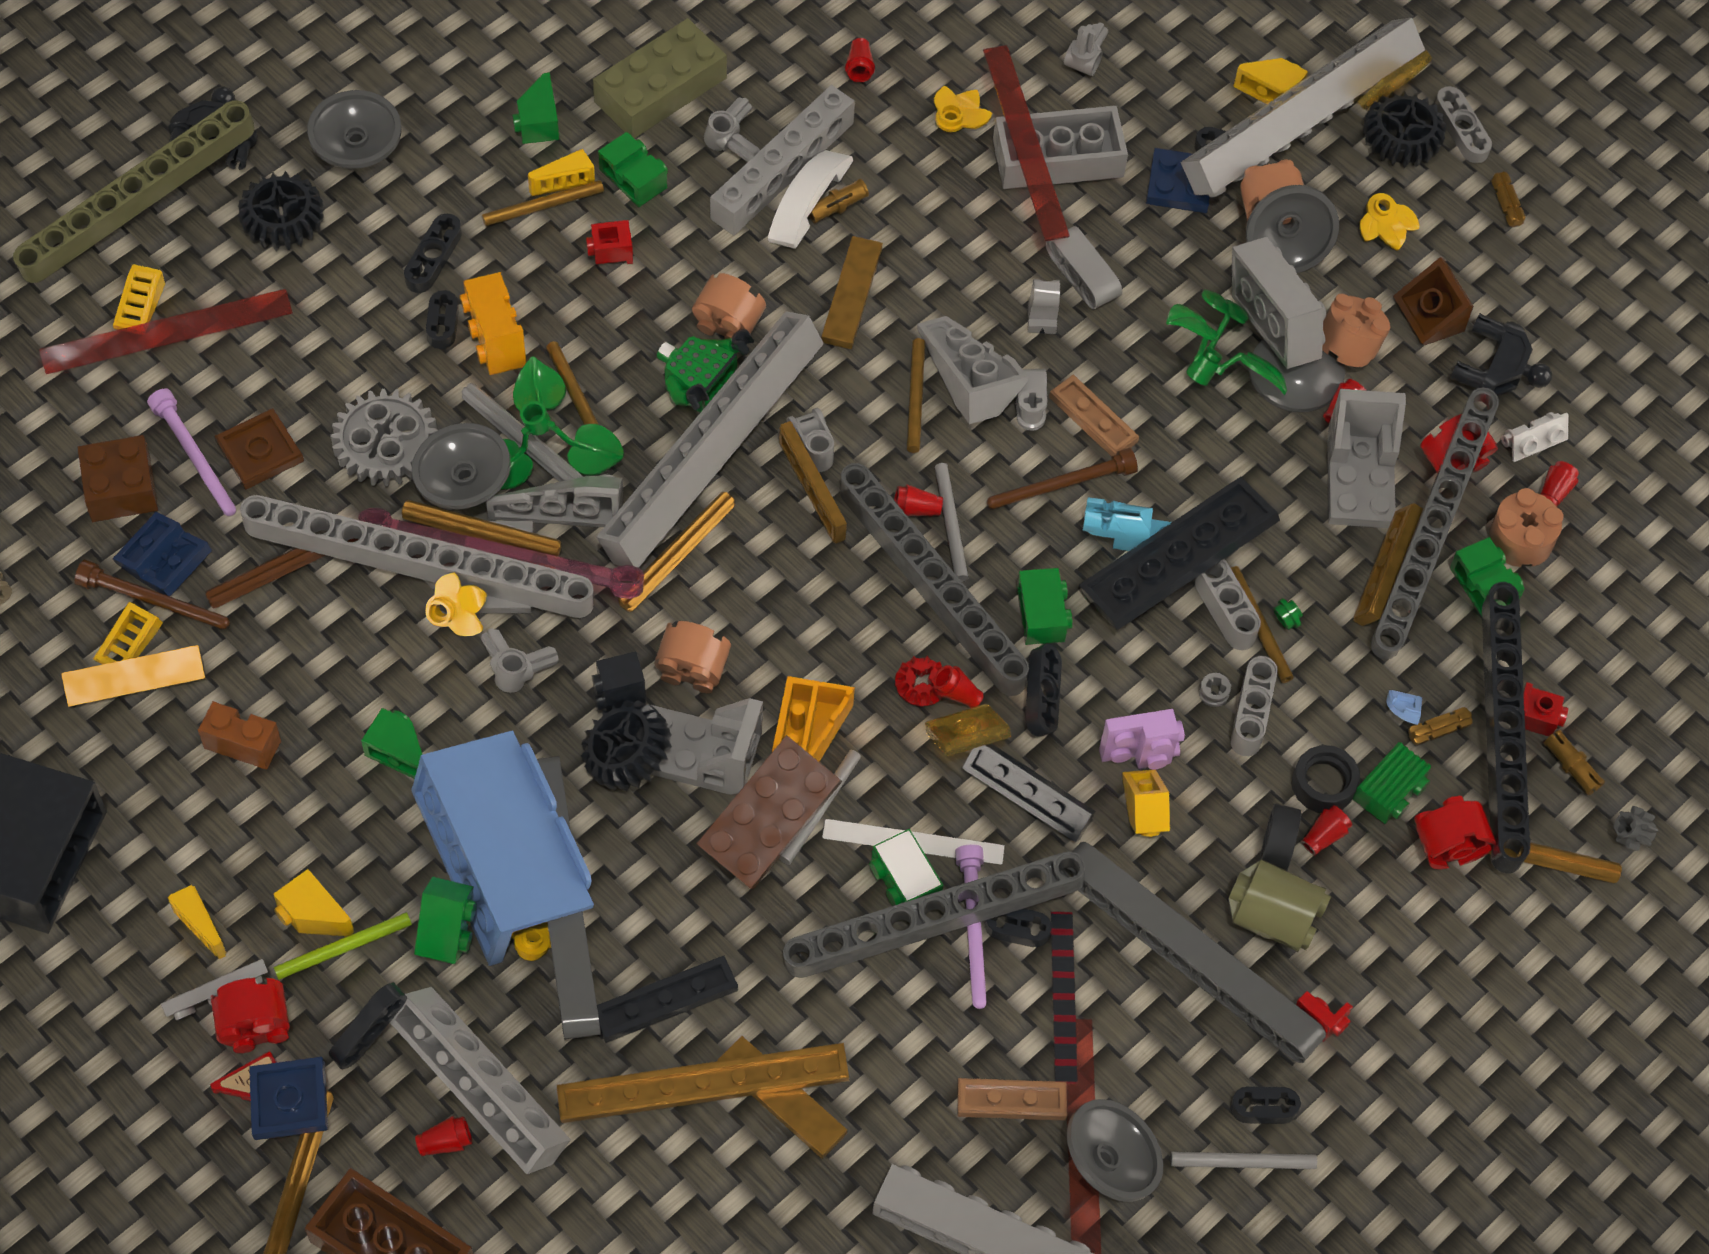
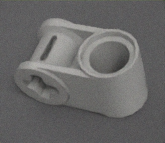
[1015,369,1047,431]
[787,408,834,472]

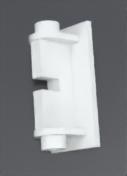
[1501,412,1568,462]

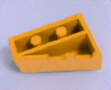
[460,272,526,375]
[772,676,855,762]

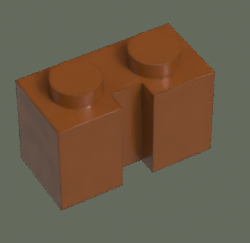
[198,701,281,770]

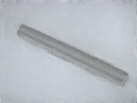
[462,383,583,482]

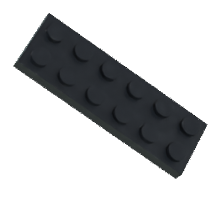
[1079,476,1280,630]

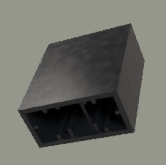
[0,753,107,934]

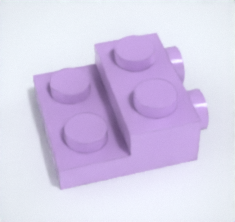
[1099,709,1184,770]

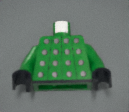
[657,329,755,413]

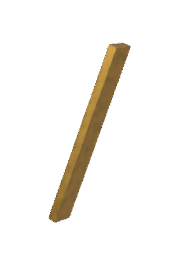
[557,1043,849,1123]

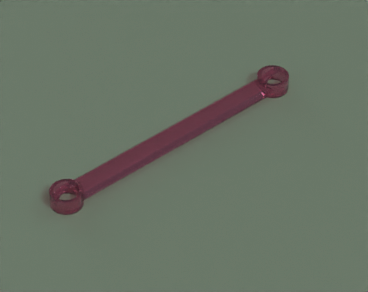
[358,508,644,599]

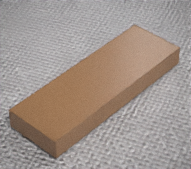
[1049,374,1139,457]
[957,1078,1067,1121]

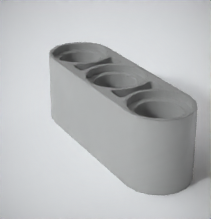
[1046,226,1122,309]
[1195,559,1261,651]
[1231,656,1277,757]

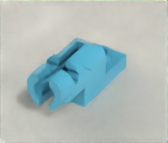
[1083,497,1172,551]

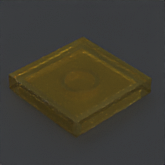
[1358,50,1433,110]
[925,704,1011,756]

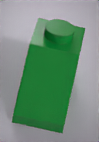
[512,72,559,144]
[361,708,423,779]

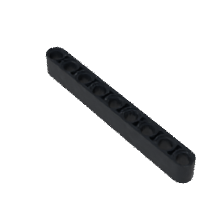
[1482,582,1530,874]

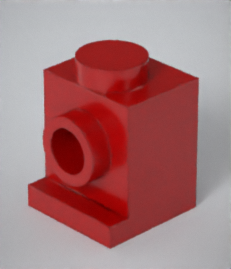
[586,220,633,264]
[1523,682,1569,737]

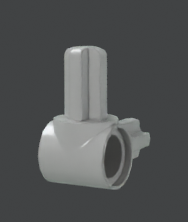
[1064,22,1108,76]
[704,97,760,162]
[481,628,559,693]

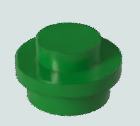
[1273,598,1303,630]

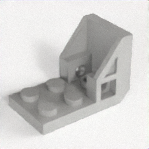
[1327,389,1406,528]
[650,698,763,795]

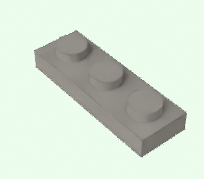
[160,959,268,1020]

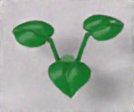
[1166,289,1287,396]
[500,356,624,490]

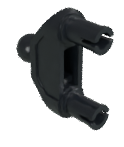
[168,86,258,170]
[1450,313,1552,396]

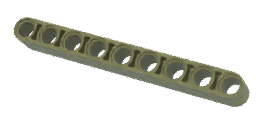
[13,100,255,283]

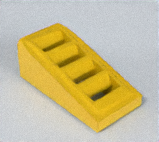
[528,149,595,196]
[113,264,165,335]
[93,602,163,665]
[167,885,226,959]

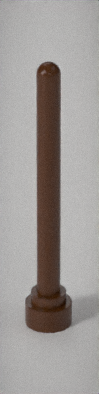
[987,447,1138,509]
[74,559,230,629]

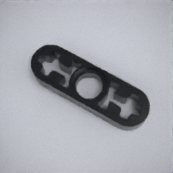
[404,213,462,293]
[1025,644,1062,737]
[329,982,407,1070]

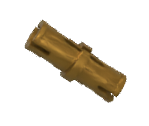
[809,179,869,224]
[1544,730,1605,795]

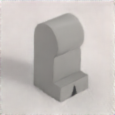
[1028,279,1060,334]

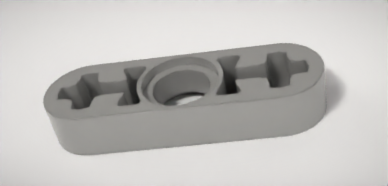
[1434,86,1492,163]

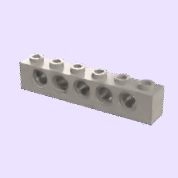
[710,85,855,236]
[390,987,571,1174]

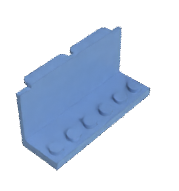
[411,730,594,966]

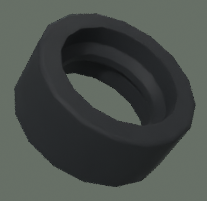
[1292,745,1360,813]
[1259,803,1301,871]

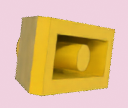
[1234,58,1308,104]
[1122,769,1170,837]
[273,869,354,937]

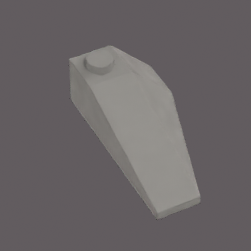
[917,316,1028,424]
[486,474,624,527]

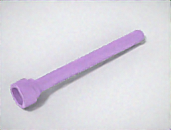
[147,388,236,516]
[955,845,987,1009]

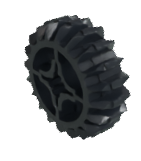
[1363,90,1446,168]
[238,171,324,252]
[581,699,672,792]

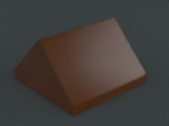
[1393,257,1474,345]

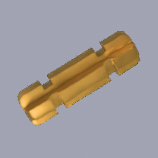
[1491,171,1526,227]
[1408,707,1473,745]

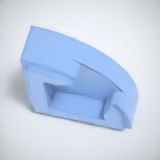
[1386,690,1422,725]

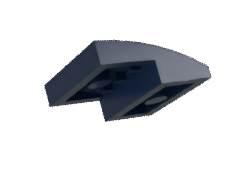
[112,512,212,596]

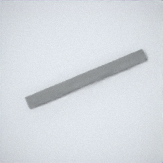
[935,463,968,582]
[779,750,861,865]
[1170,1152,1317,1169]

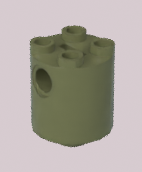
[1229,859,1331,952]

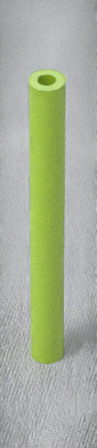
[273,912,412,980]

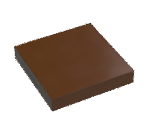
[214,408,304,490]

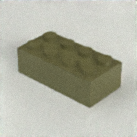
[593,18,727,138]

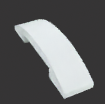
[768,150,854,249]

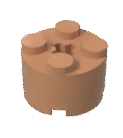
[1240,159,1304,224]
[692,273,766,339]
[1322,294,1390,367]
[1489,488,1563,567]
[654,621,731,693]

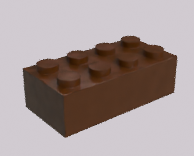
[697,735,842,889]
[305,1168,473,1254]

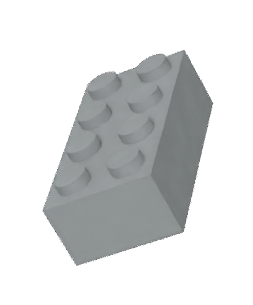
[993,106,1128,189]
[1232,237,1326,369]

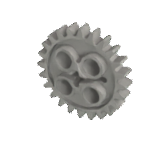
[331,388,438,486]

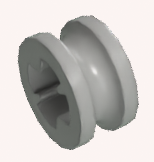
[1199,673,1231,707]

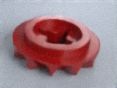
[895,655,943,706]

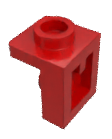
[1296,991,1353,1042]

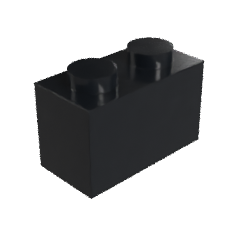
[592,651,646,712]

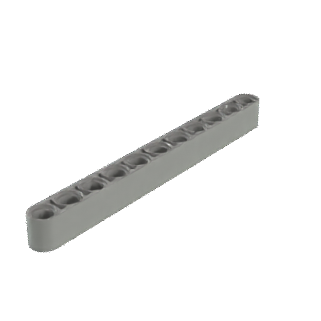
[240,495,594,618]

